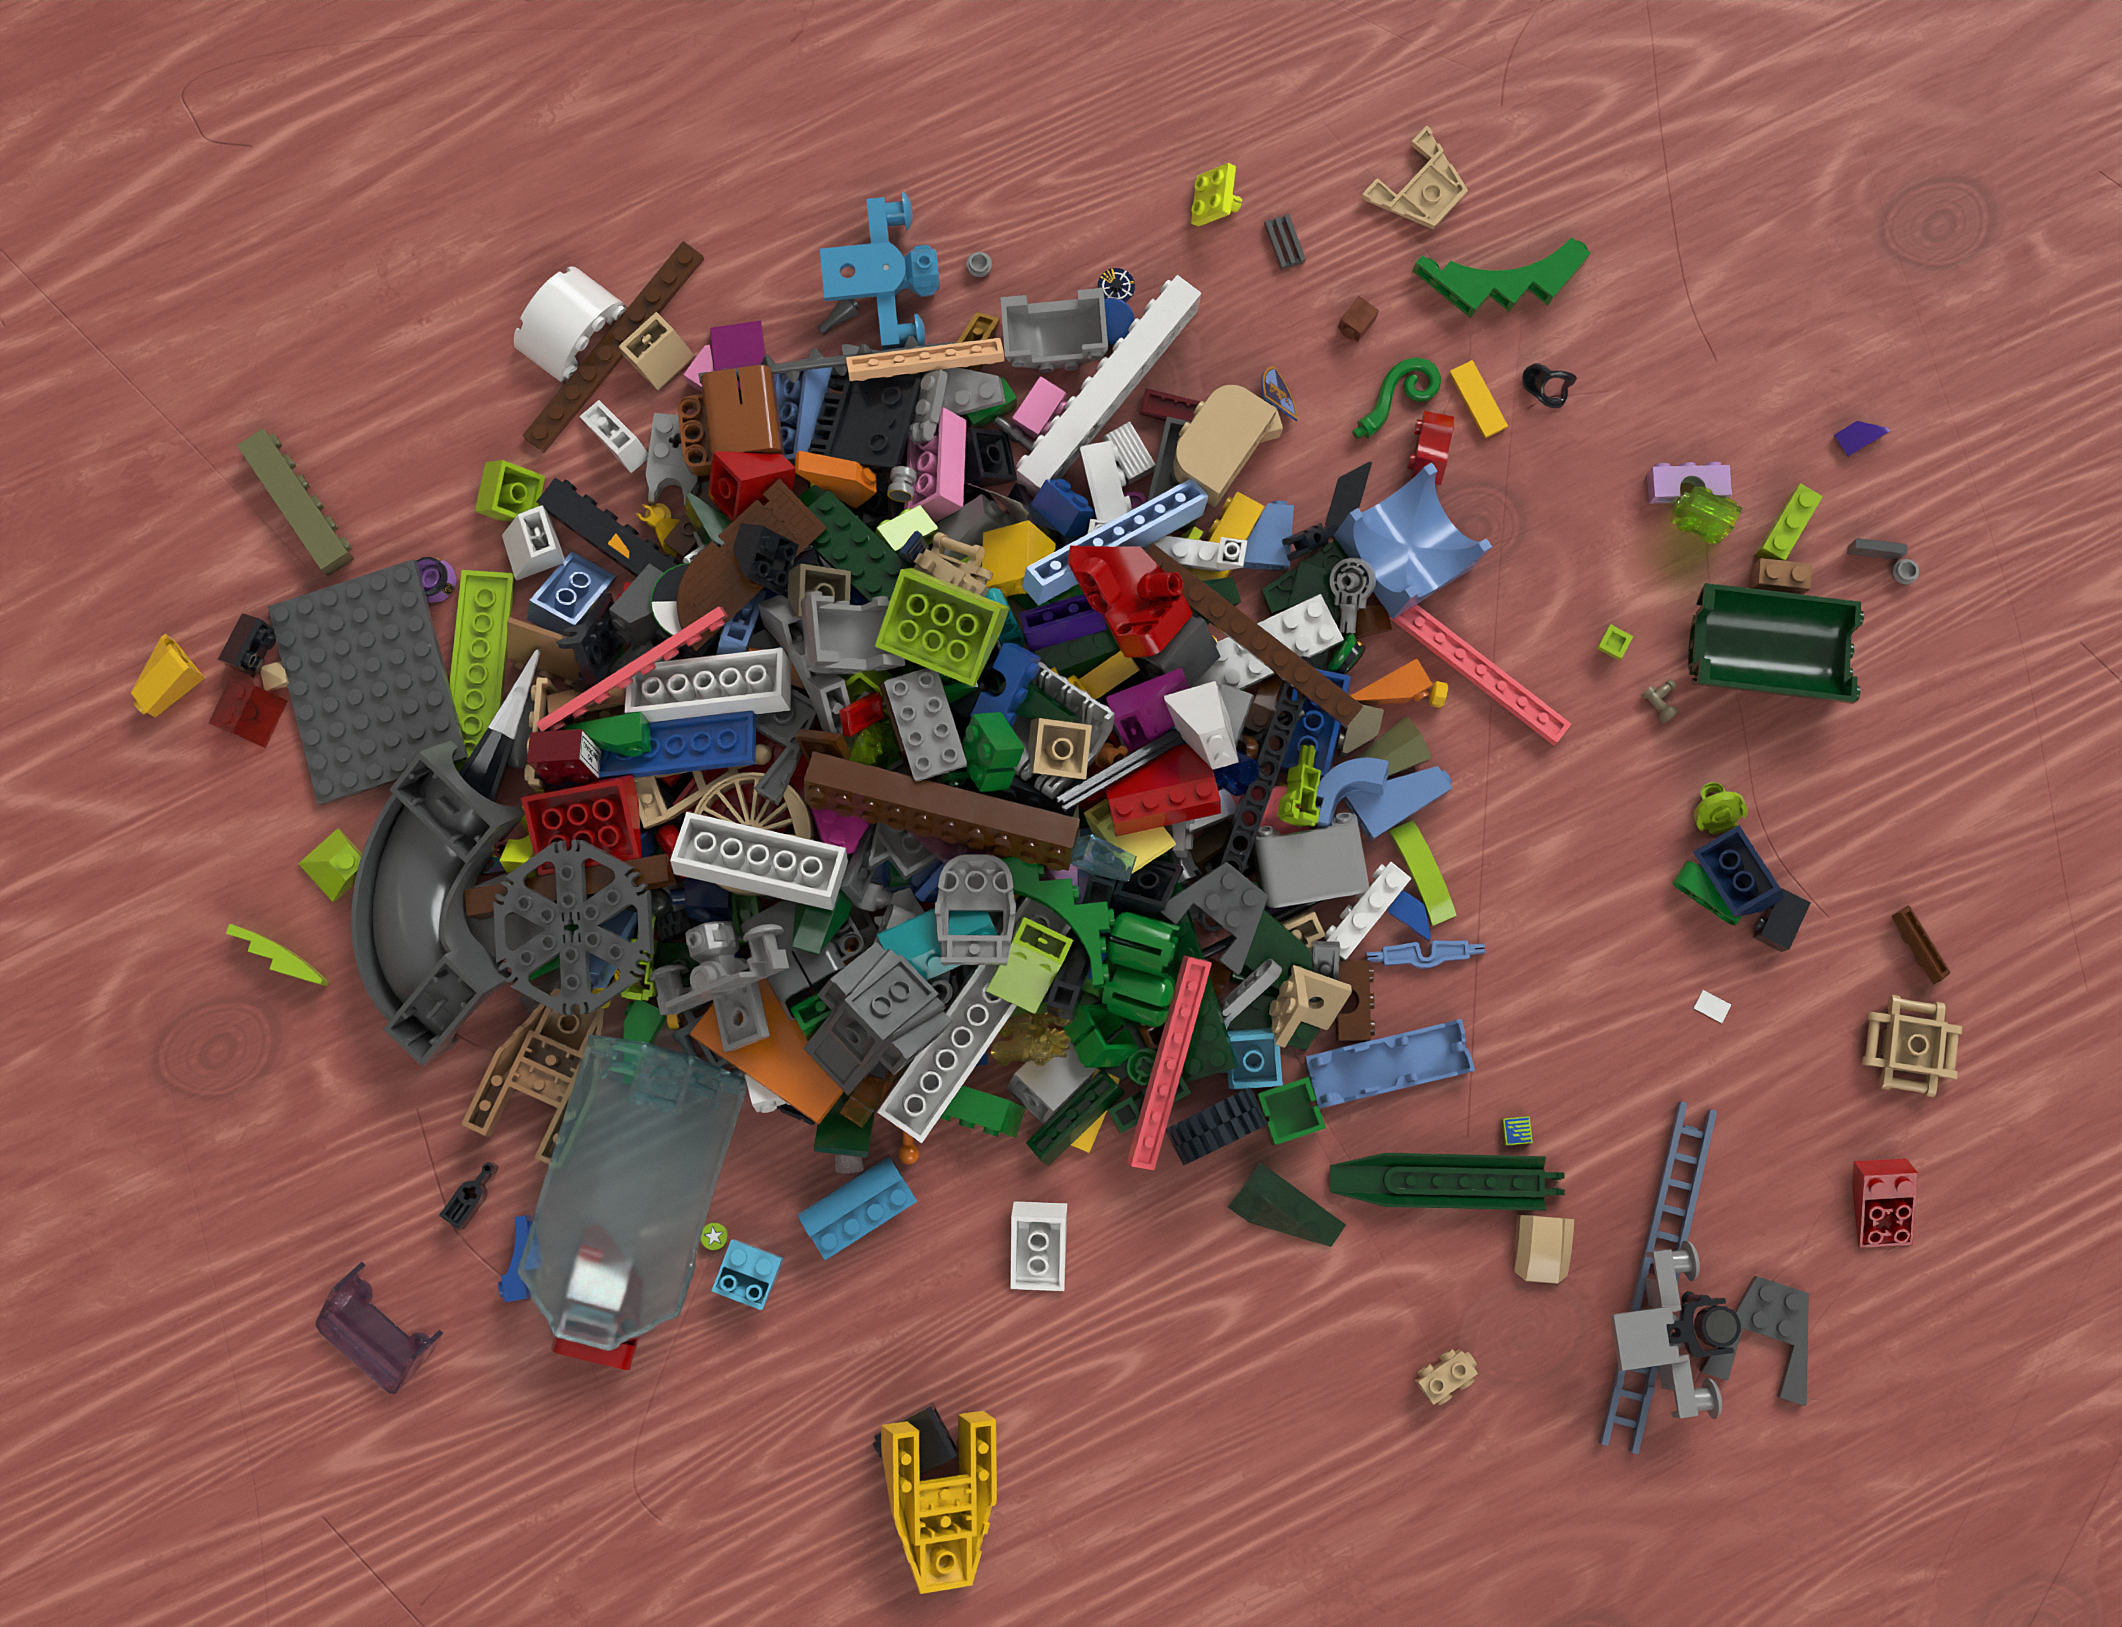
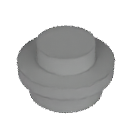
[967,252,992,277]
[1892,559,1919,585]

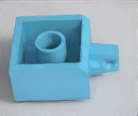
[1221,1028,1283,1089]

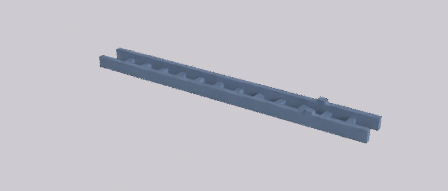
[1599,1101,1717,1454]

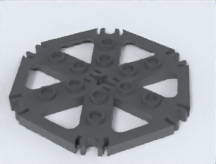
[493,840,654,1015]

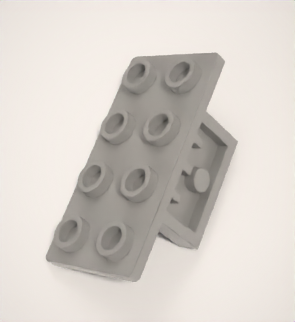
[884,668,967,782]

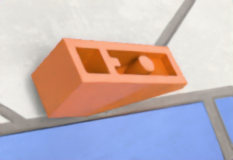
[795,451,877,509]
[1351,658,1433,705]

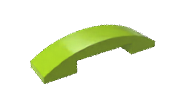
[1389,820,1457,926]

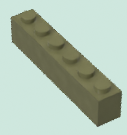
[237,429,354,576]

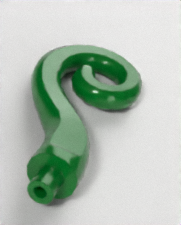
[1352,357,1441,439]

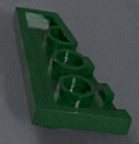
[1261,539,1353,615]

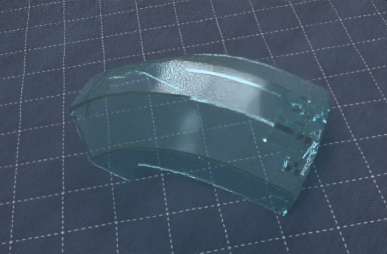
[517,1034,747,1351]

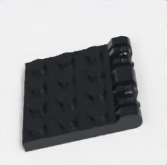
[808,367,923,471]

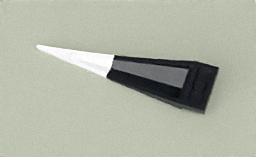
[459,649,541,803]

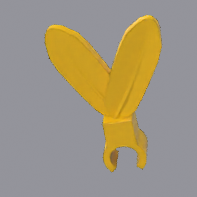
[636,504,680,557]

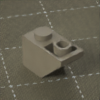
[1336,704,1384,758]

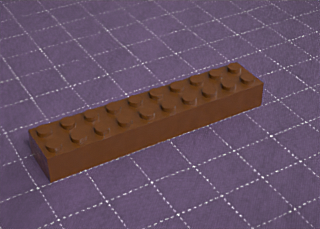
[804,751,1080,871]

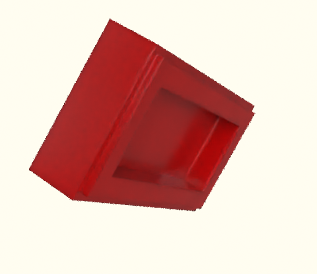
[839,692,884,737]

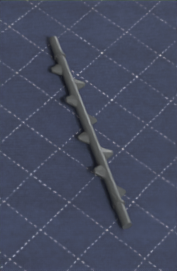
[698,336,957,383]

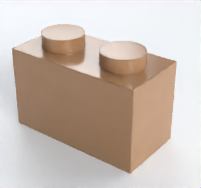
[1750,558,1812,595]

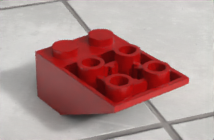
[1852,1158,1918,1248]

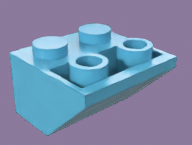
[711,1239,785,1310]

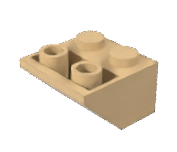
[619,312,695,391]

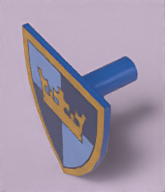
[1261,366,1298,421]

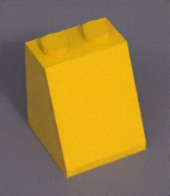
[982,520,1056,598]

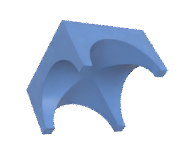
[1333,463,1492,619]

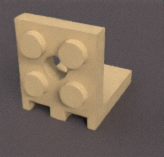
[1269,965,1352,1048]

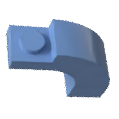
[1315,758,1389,828]

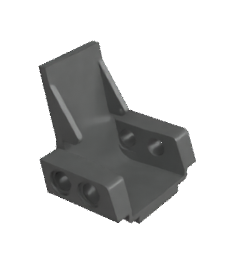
[803,942,952,1095]

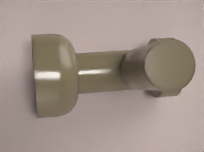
[1641,679,1679,725]

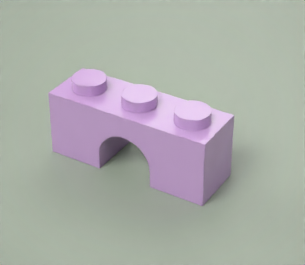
[1647,462,1732,504]

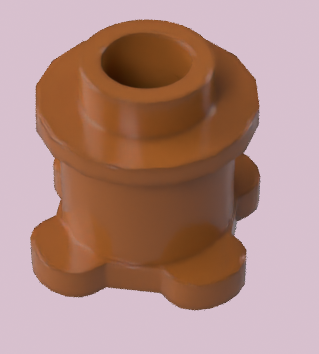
[1094,742,1128,769]

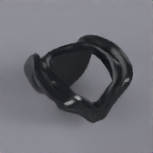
[1522,363,1577,408]

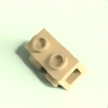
[1414,1348,1478,1405]

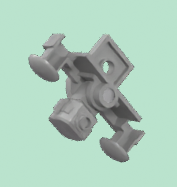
[649,921,789,1052]

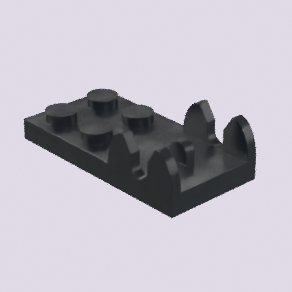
[556,593,624,691]

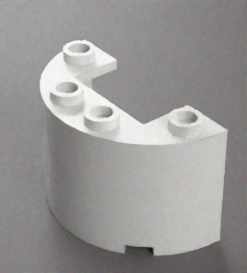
[514,267,627,384]

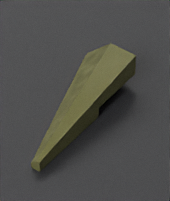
[1316,716,1432,807]

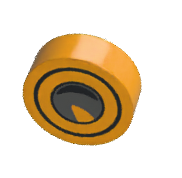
[667,1012,683,1030]

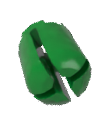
[1106,912,1180,978]
[1102,964,1176,1027]

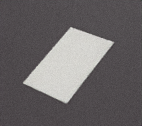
[1694,990,1731,1023]

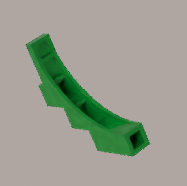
[999,857,1115,989]

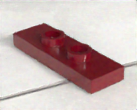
[1140,388,1201,422]

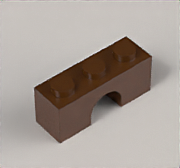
[1335,960,1375,1042]

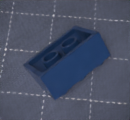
[1693,825,1785,918]

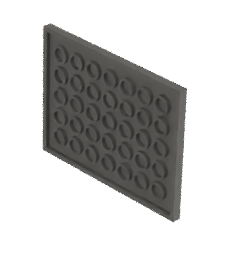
[268,559,468,805]

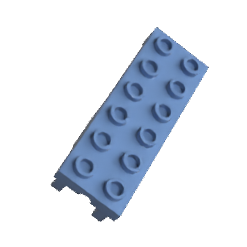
[1305,1019,1475,1109]

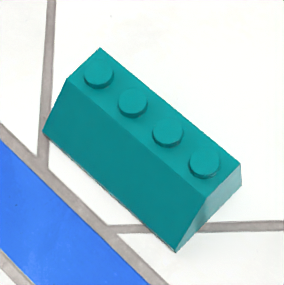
[877,908,998,981]

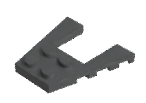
[754,688,818,806]
[1700,1276,1809,1406]

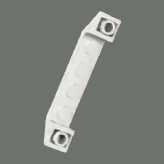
[1088,519,1247,572]

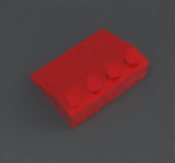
[1099,744,1221,837]
[521,775,641,876]

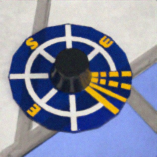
[1098,268,1135,302]

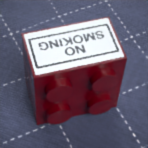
[527,729,601,786]

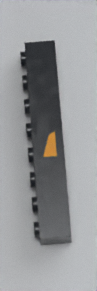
[536,477,680,577]

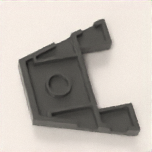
[1160,862,1268,975]

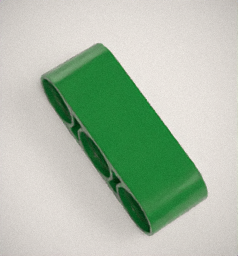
[1672,861,1742,926]

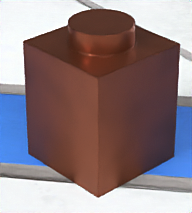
[1338,296,1379,342]

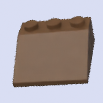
[507,617,580,688]

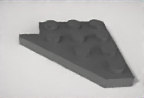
[868,759,964,880]

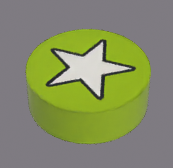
[700,1223,728,1250]

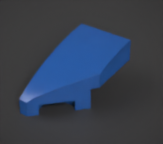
[1387,890,1431,942]

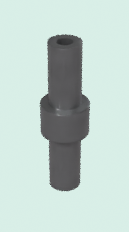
[993,415,1034,452]

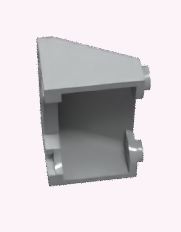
[1253,813,1369,908]

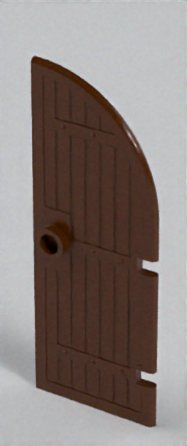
[676,479,827,651]

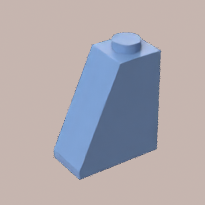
[1243,500,1294,572]

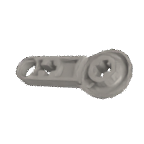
[1220,959,1282,1029]

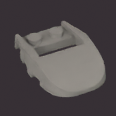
[935,855,1016,966]

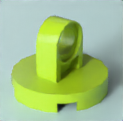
[1693,782,1748,834]

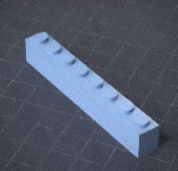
[1022,479,1209,605]

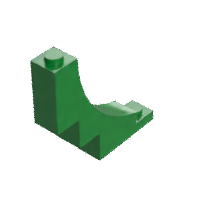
[1412,237,1591,318]

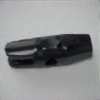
[1282,523,1338,561]

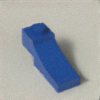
[498,1215,538,1302]

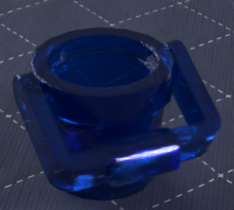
[1213,750,1260,796]

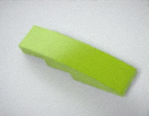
[226,924,329,987]

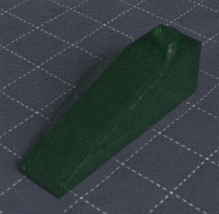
[1227,1163,1346,1247]

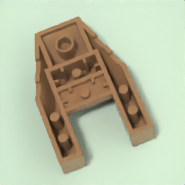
[461,987,605,1170]

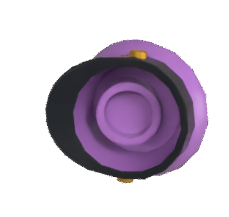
[416,557,456,603]

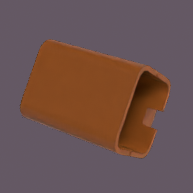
[677,365,785,476]

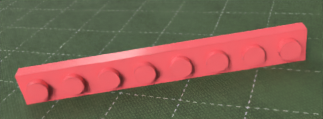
[1389,604,1571,746]
[536,606,728,732]
[1127,955,1212,1170]

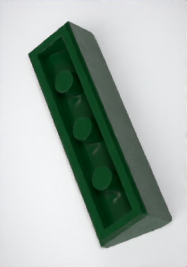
[1026,1069,1125,1166]

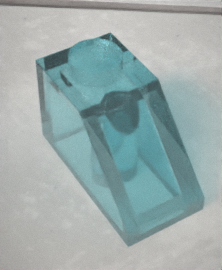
[1071,834,1137,882]

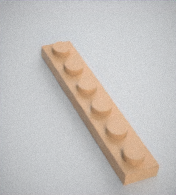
[846,338,1004,381]

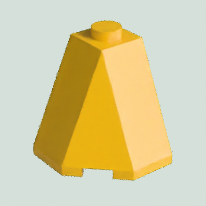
[131,634,205,718]

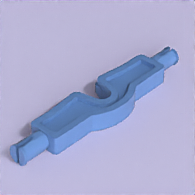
[1366,940,1486,969]

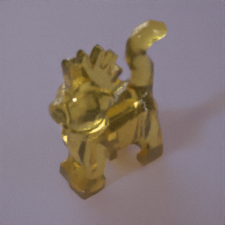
[991,1012,1078,1066]

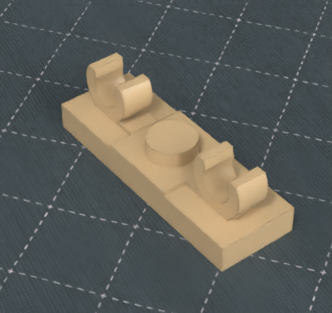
[913,549,990,597]

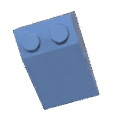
[527,551,616,636]

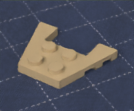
[1361,126,1468,230]

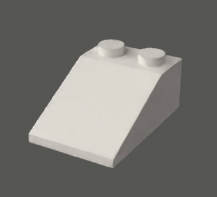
[1011,1201,1067,1291]

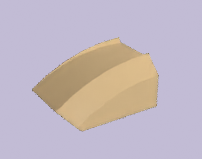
[1514,1215,1574,1283]

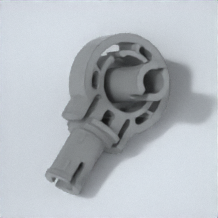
[1330,558,1376,633]

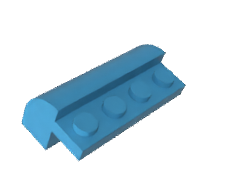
[798,1156,918,1260]

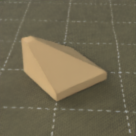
[260,661,289,692]

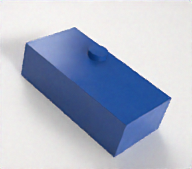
[1279,669,1351,781]

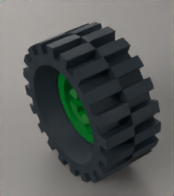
[1166,1087,1268,1166]

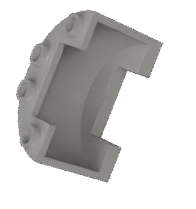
[1000,288,1108,373]
[801,591,905,674]

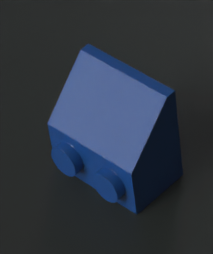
[1031,479,1096,536]

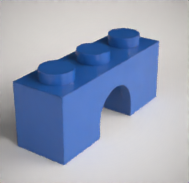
[970,643,1041,727]

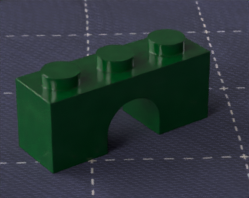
[1107,1076,1191,1134]

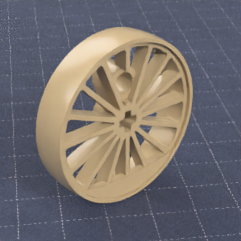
[694,772,815,896]

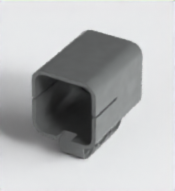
[740,900,866,1021]

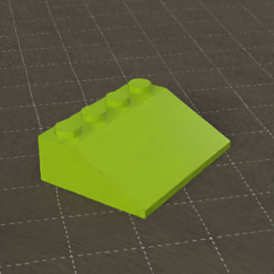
[875,568,1010,686]

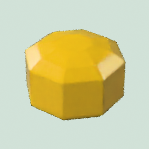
[1429,681,1448,708]

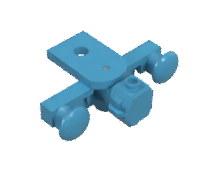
[820,192,940,350]

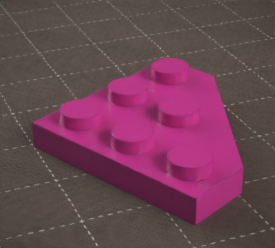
[804,766,882,854]

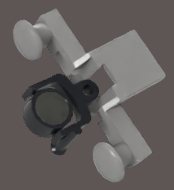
[1610,1240,1741,1419]

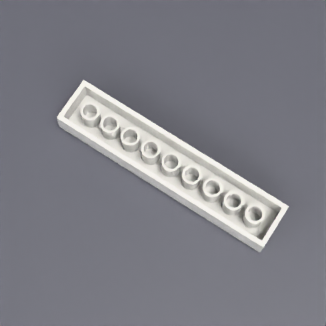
[1016,275,1202,498]
[875,897,1070,1143]

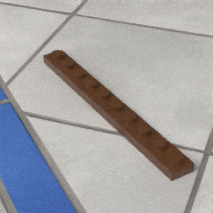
[522,241,704,453]
[1146,543,1363,728]

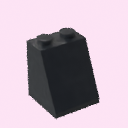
[873,1402,958,1475]

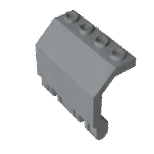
[1009,662,1115,799]

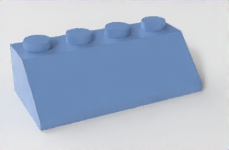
[774,358,832,467]

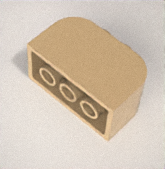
[1173,385,1277,508]

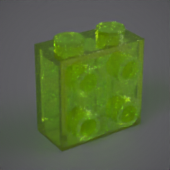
[1672,486,1742,544]

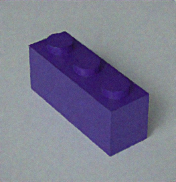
[1019,594,1107,652]

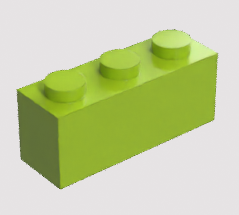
[1754,483,1823,561]

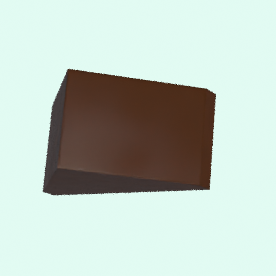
[1335,605,1392,640]

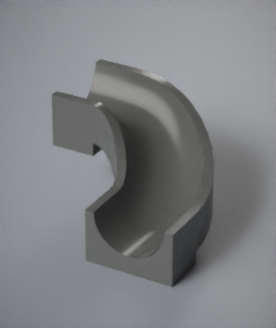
[351,740,525,1066]

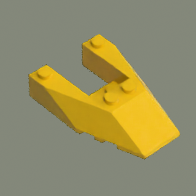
[881,1411,997,1594]

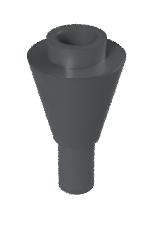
[817,299,861,335]

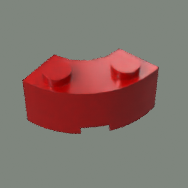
[1407,411,1454,485]

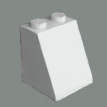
[1164,681,1239,770]

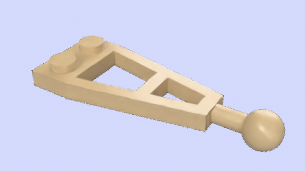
[634,744,772,830]

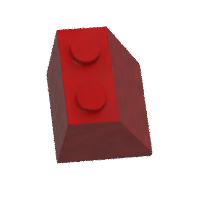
[708,451,796,522]

